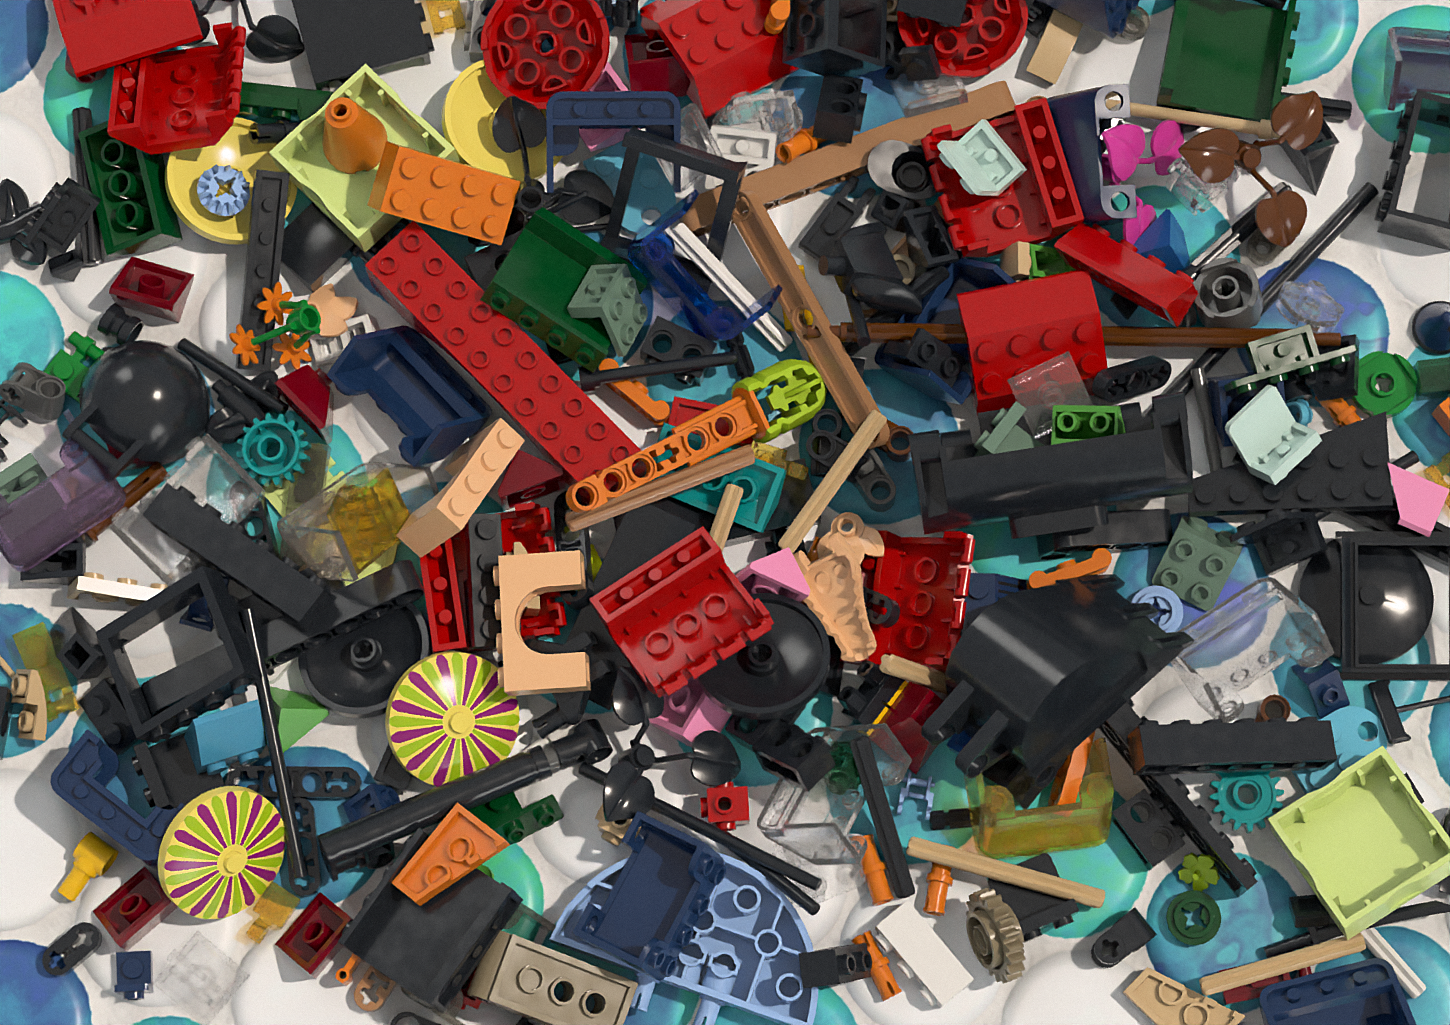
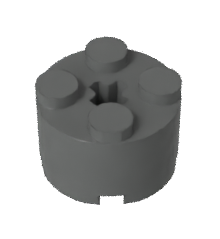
[1193,258,1263,328]

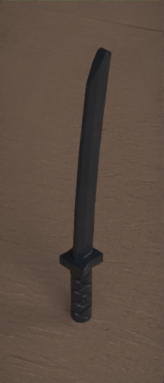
[1263,900,1450,959]

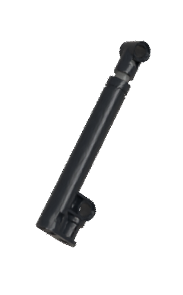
[317,719,613,882]

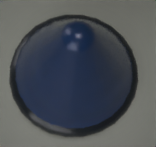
[1412,301,1450,355]

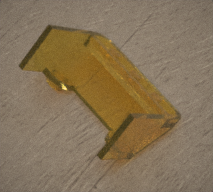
[964,737,1114,860]

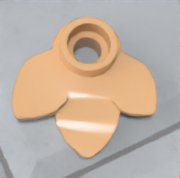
[307,283,359,338]
[817,512,885,566]

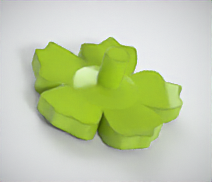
[1178,852,1220,892]

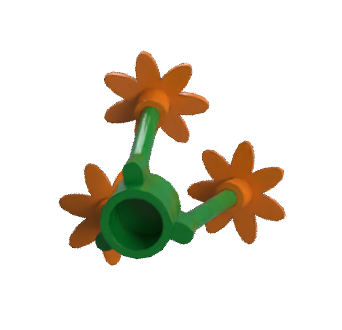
[229,282,321,370]

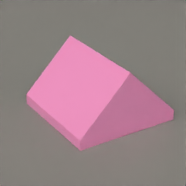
[735,547,810,602]

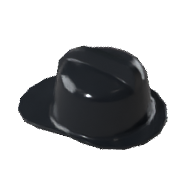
[867,140,937,200]

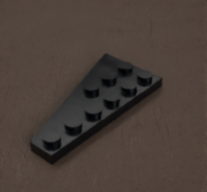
[1187,412,1393,517]

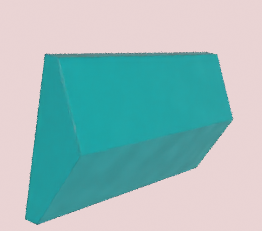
[644,422,787,533]

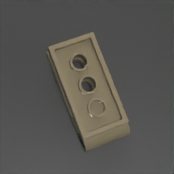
[467,930,638,1025]

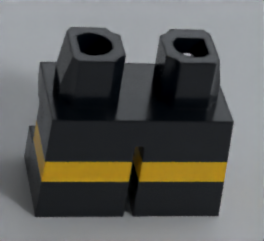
[837,660,908,741]

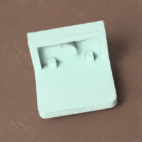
[937,119,1027,196]
[1225,385,1322,485]

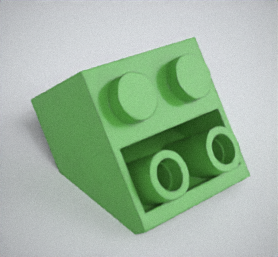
[1051,405,1125,445]

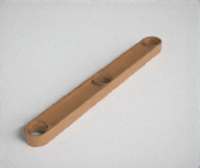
[732,190,890,449]

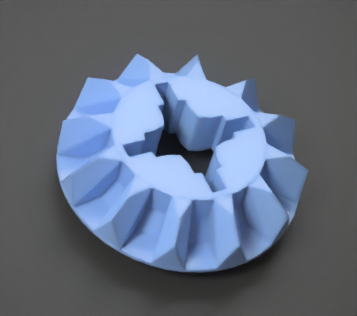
[197,164,250,216]
[1131,586,1183,633]

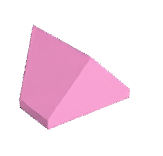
[1388,463,1450,537]

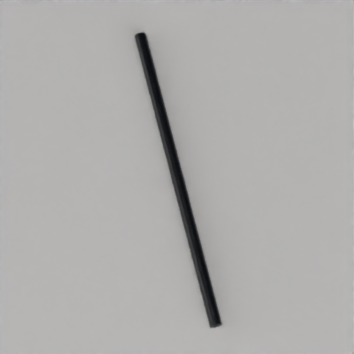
[1143,182,1379,417]

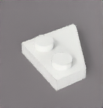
[705,125,778,189]

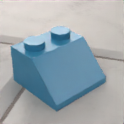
[184,699,266,775]

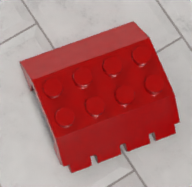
[640,0,800,120]
[107,22,246,155]
[920,97,1084,257]
[956,268,1108,416]
[419,502,567,654]
[589,526,774,698]
[840,530,975,673]

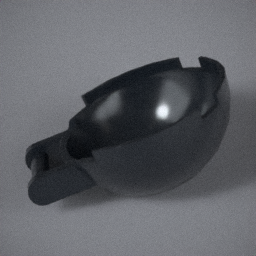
[62,340,210,479]

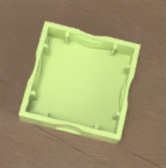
[269,64,460,252]
[1268,745,1450,940]

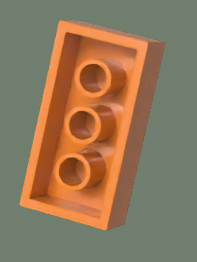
[367,141,520,245]

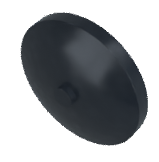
[1297,539,1434,664]
[697,593,831,720]
[298,603,432,718]

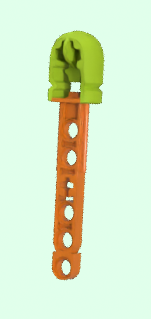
[566,359,827,513]

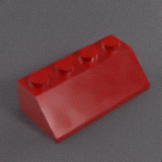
[1054,222,1199,327]

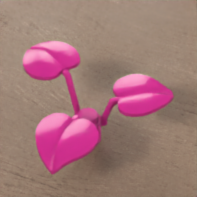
[1101,120,1184,244]

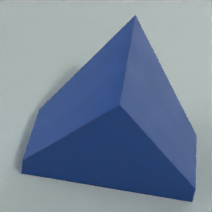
[1133,209,1190,273]

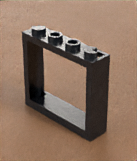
[95,566,263,743]

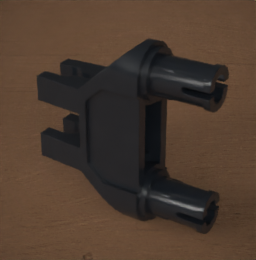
[498,631,615,739]

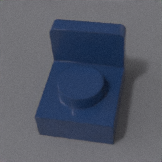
[343,784,400,822]
[114,951,153,1000]

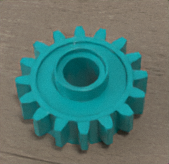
[236,413,312,488]
[1208,771,1284,834]

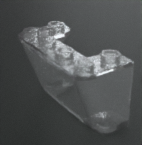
[110,434,266,587]

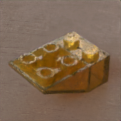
[326,467,410,575]

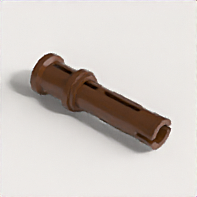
[76,461,170,543]

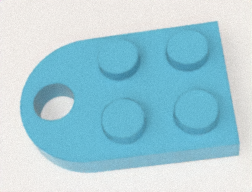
[583,140,676,237]
[1292,706,1387,795]

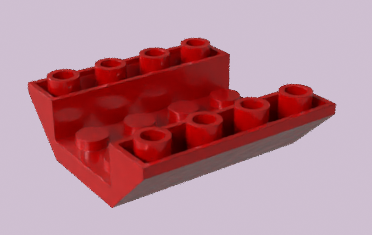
[52,0,203,78]

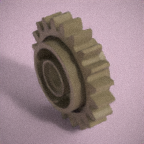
[966,888,1026,984]

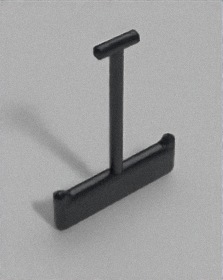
[1368,680,1450,744]

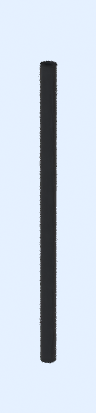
[240,608,308,879]
[578,762,822,892]

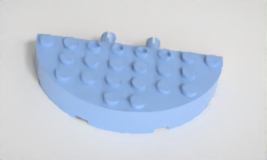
[550,852,818,1025]

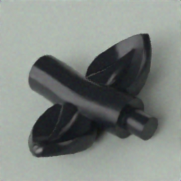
[0,178,48,266]
[205,370,280,444]

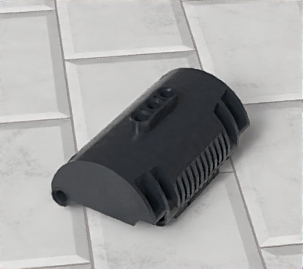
[908,391,1193,539]

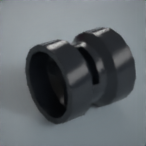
[97,303,144,345]

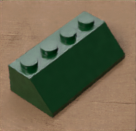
[78,121,183,257]

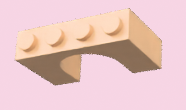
[396,417,525,558]
[493,550,591,696]

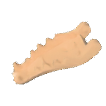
[793,532,877,662]

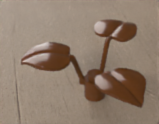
[1178,90,1323,247]

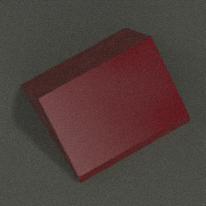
[109,257,194,323]
[497,449,566,511]
[93,866,178,951]
[275,892,353,979]

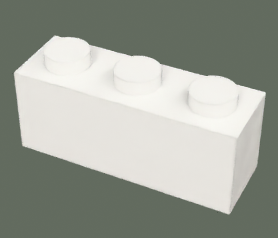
[875,900,974,1008]

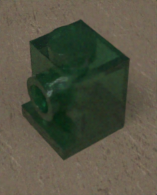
[822,741,861,795]

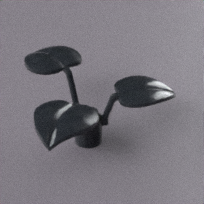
[183,0,305,62]
[468,96,614,245]
[603,667,741,822]

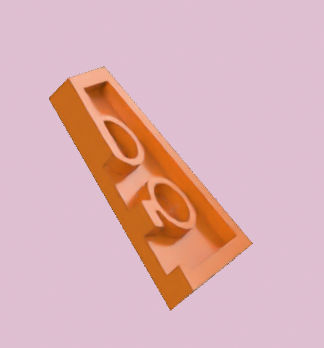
[391,802,510,906]

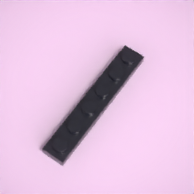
[235,169,290,371]

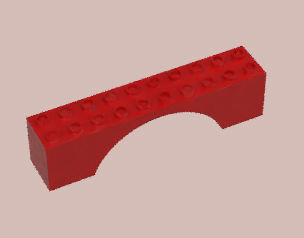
[365,221,647,505]

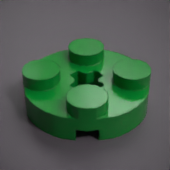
[1351,351,1417,418]

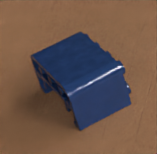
[50,729,185,870]

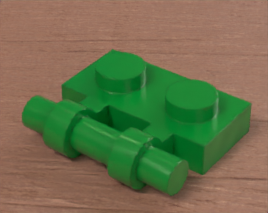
[43,331,104,404]

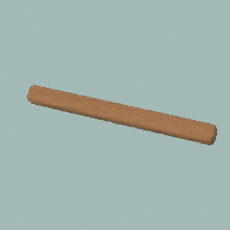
[565,445,755,532]

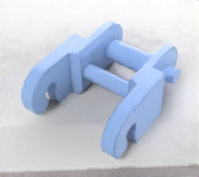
[897,772,935,820]

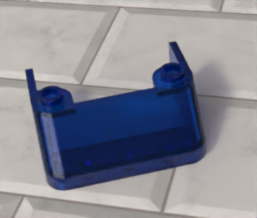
[627,189,783,342]

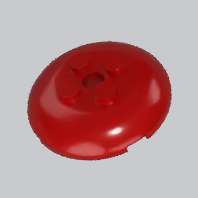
[481,0,610,110]
[897,0,1028,78]

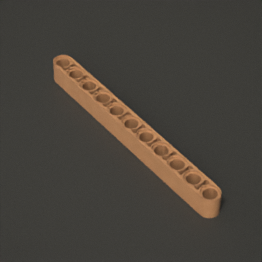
[674,81,1016,237]

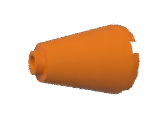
[322,97,387,174]

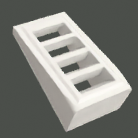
[309,313,380,367]

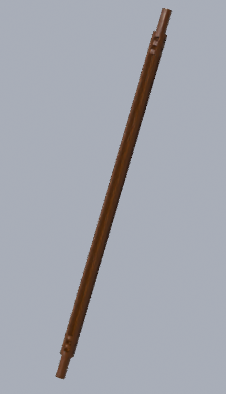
[807,322,1341,348]

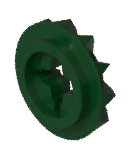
[1166,890,1221,946]

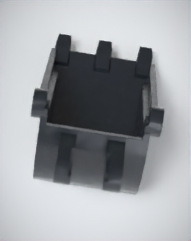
[921,574,1194,789]

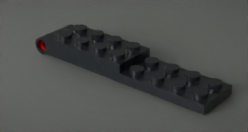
[1098,698,1258,897]

